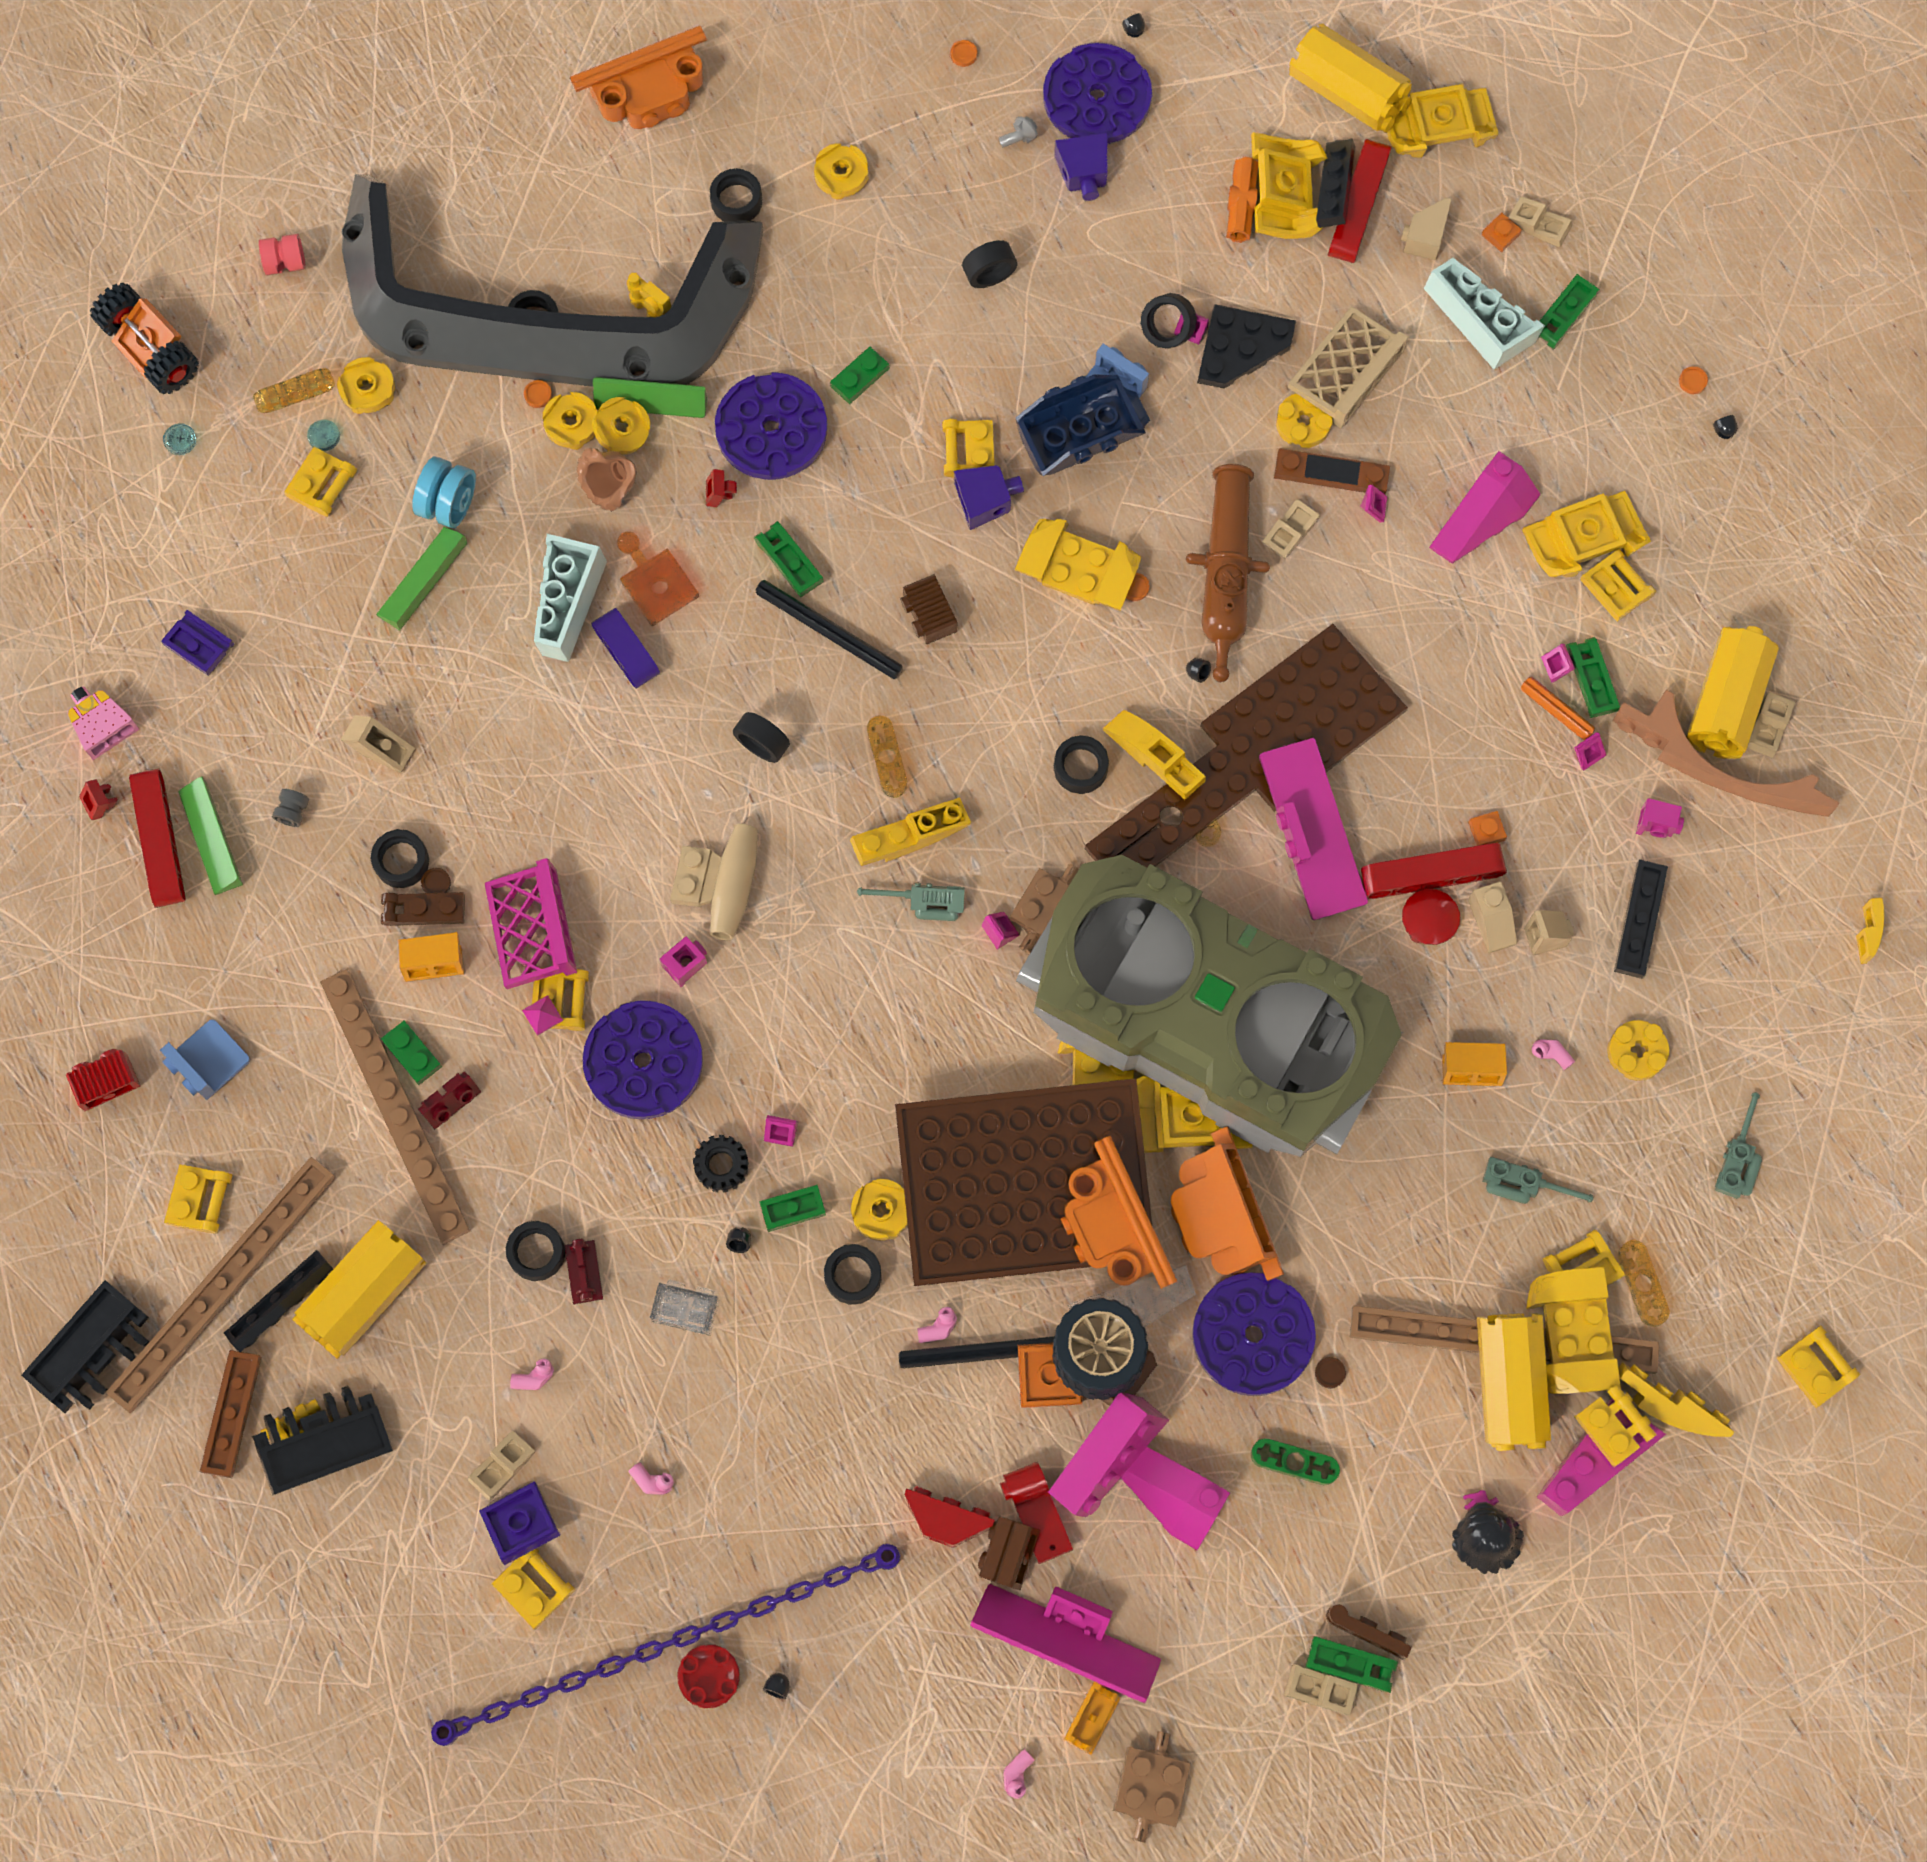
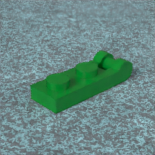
[1538,274,1600,350]
[754,521,824,598]
[1566,637,1620,718]
[1305,1636,1398,1693]

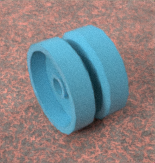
[412,456,476,528]

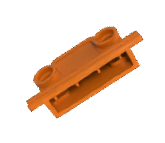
[570,25,707,129]
[1171,1127,1284,1281]
[1060,1136,1177,1289]

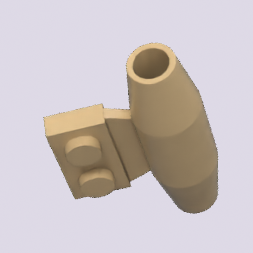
[670,824,758,941]

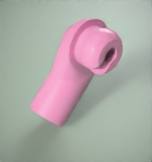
[1532,1039,1575,1070]
[917,1307,957,1343]
[510,1359,554,1390]
[628,1462,674,1495]
[1003,1749,1035,1799]

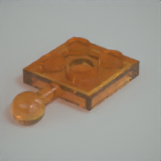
[617,531,699,627]

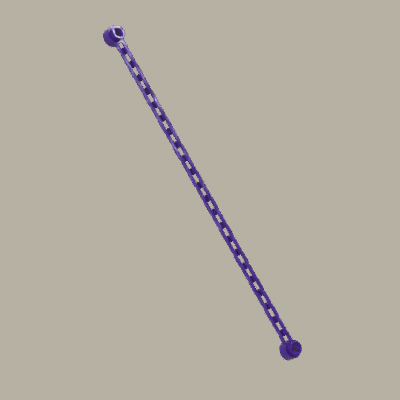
[431,1544,900,1746]

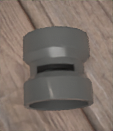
[272,789,309,827]

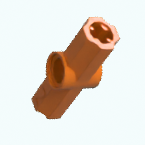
[1226,157,1259,243]

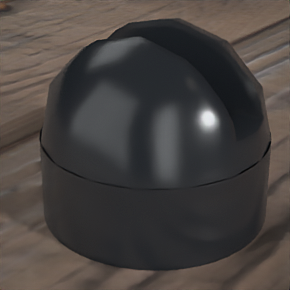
[1122,13,1145,38]
[1713,415,1738,439]
[1186,658,1211,683]
[726,1227,751,1253]
[763,1673,790,1700]

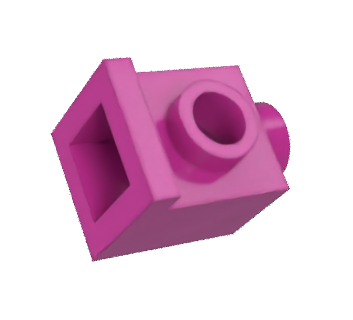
[1636,798,1684,838]
[659,936,707,987]

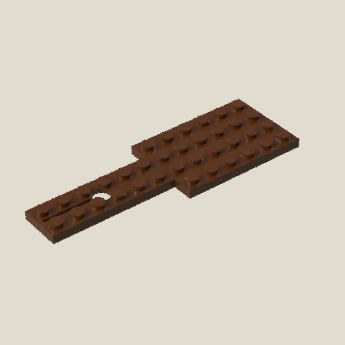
[1084,624,1408,868]

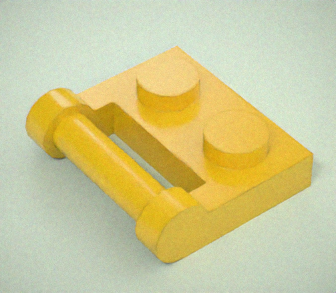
[942,419,994,477]
[284,447,358,517]
[1580,549,1657,622]
[530,968,589,1031]
[164,1164,233,1234]
[1543,1229,1625,1286]
[1776,1325,1861,1408]
[491,1548,575,1630]

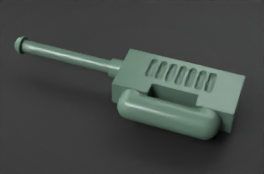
[857,883,965,921]
[1714,1092,1762,1199]
[1482,1157,1593,1204]

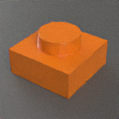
[1482,212,1522,252]
[1468,811,1507,846]

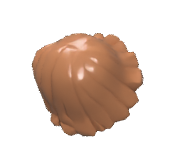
[577,448,637,511]

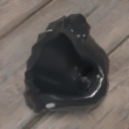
[1452,1502,1524,1574]

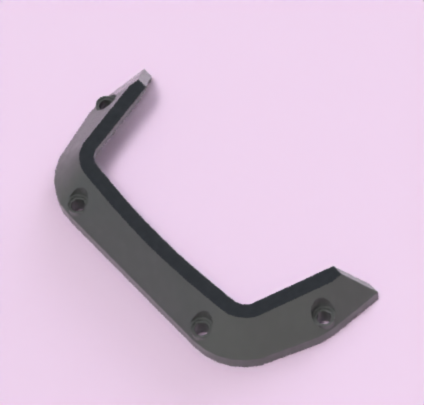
[342,174,763,387]

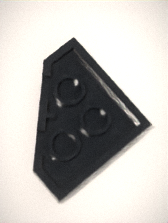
[1197,304,1296,389]

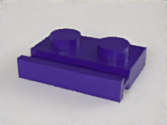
[161,610,234,676]

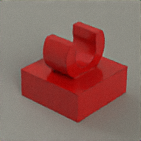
[706,469,737,508]
[79,779,118,821]

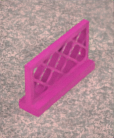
[485,858,577,990]

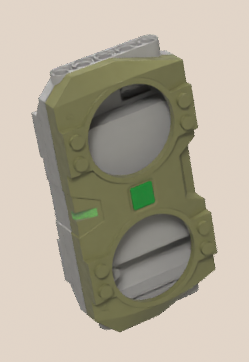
[1016,855,1403,1157]

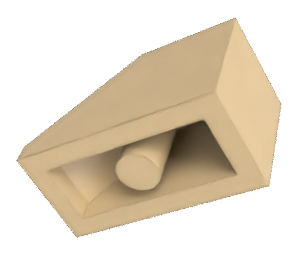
[1401,198,1451,260]
[341,715,415,772]
[1468,881,1517,953]
[1524,910,1574,956]

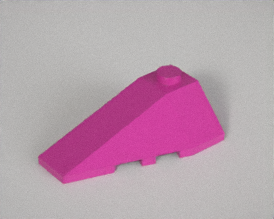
[1429,451,1541,564]
[1121,1447,1230,1550]

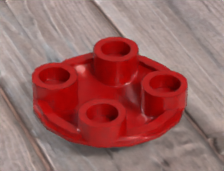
[1402,889,1460,945]
[677,1644,740,1708]

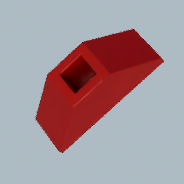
[904,1486,995,1548]

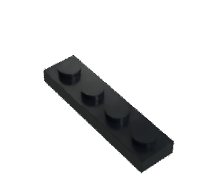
[1316,139,1355,228]
[1614,859,1668,979]
[224,1250,333,1353]

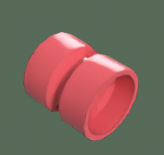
[259,233,306,275]

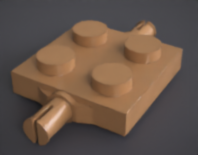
[1009,864,1079,953]
[1113,1731,1191,1843]

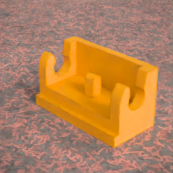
[398,932,464,982]
[1442,1042,1507,1086]
[1063,1681,1120,1755]

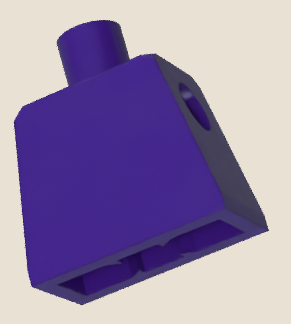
[1054,133,1107,201]
[954,465,1024,530]

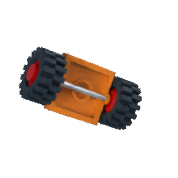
[90,283,199,394]

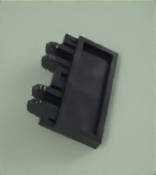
[21,1280,150,1413]
[252,1386,393,1496]

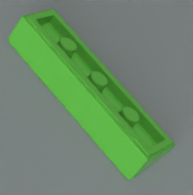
[593,377,707,418]
[376,527,467,631]
[178,776,243,895]

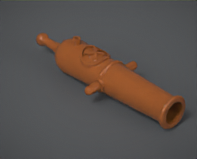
[1186,464,1270,683]

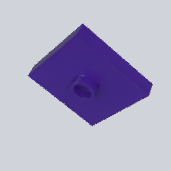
[479,1481,560,1565]

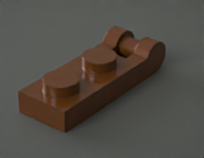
[381,892,465,926]
[1326,1604,1412,1660]

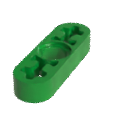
[1251,1439,1340,1485]

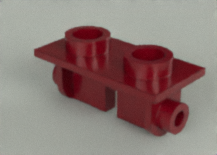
[418,1071,481,1130]
[564,1239,603,1305]

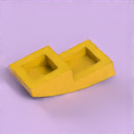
[1856,898,1884,964]

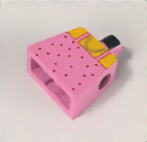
[67,687,139,760]

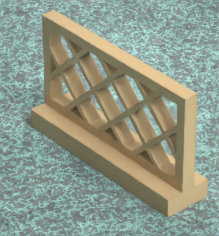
[1287,306,1408,429]

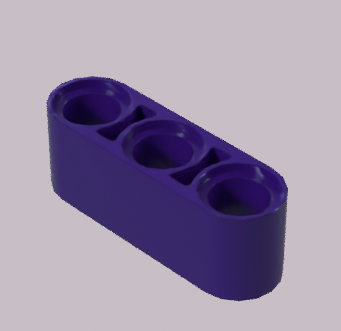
[591,608,660,689]

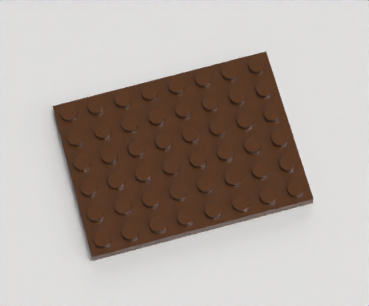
[895,1078,1153,1286]

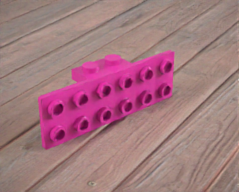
[1259,738,1368,920]
[970,1584,1161,1703]

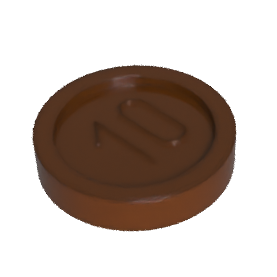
[421,868,451,893]
[1315,1357,1346,1389]

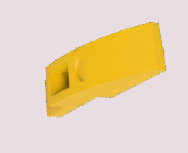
[1103,710,1206,800]
[850,797,971,866]
[1618,1362,1735,1437]

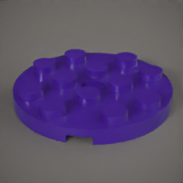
[1043,43,1152,144]
[715,372,828,480]
[583,1001,703,1119]
[1192,1272,1316,1396]

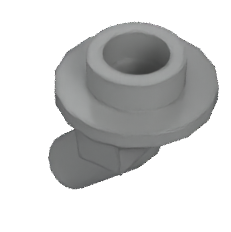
[999,116,1038,147]

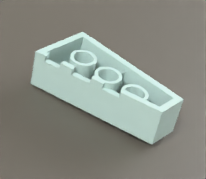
[1424,258,1545,369]
[534,534,607,662]

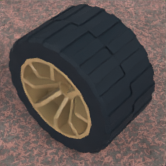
[1052,1298,1148,1400]

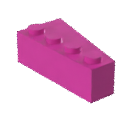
[1048,1393,1169,1517]
[1537,1398,1666,1517]

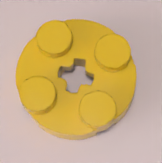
[814,143,868,200]
[337,357,395,414]
[543,392,597,450]
[1276,393,1333,448]
[592,397,650,455]
[1607,1020,1669,1081]
[851,1179,908,1241]

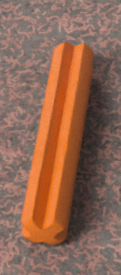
[1521,677,1595,740]

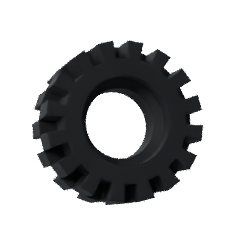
[693,1135,749,1193]

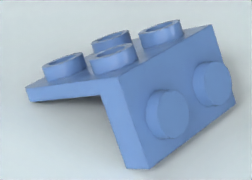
[1086,344,1149,398]
[160,1020,250,1100]

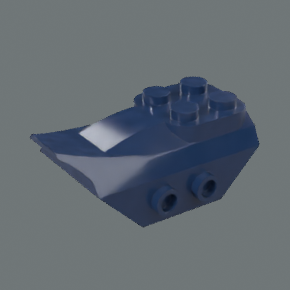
[1016,375,1150,476]

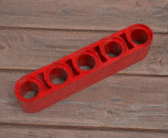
[1328,139,1392,264]
[129,768,186,908]
[1361,843,1507,899]

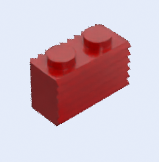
[66,1049,141,1111]

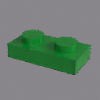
[830,346,890,405]
[381,1020,442,1085]
[759,1185,826,1232]

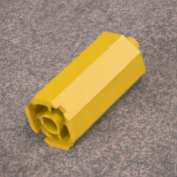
[1289,23,1412,133]
[1686,626,1779,759]
[292,1220,427,1359]
[1477,1313,1551,1451]

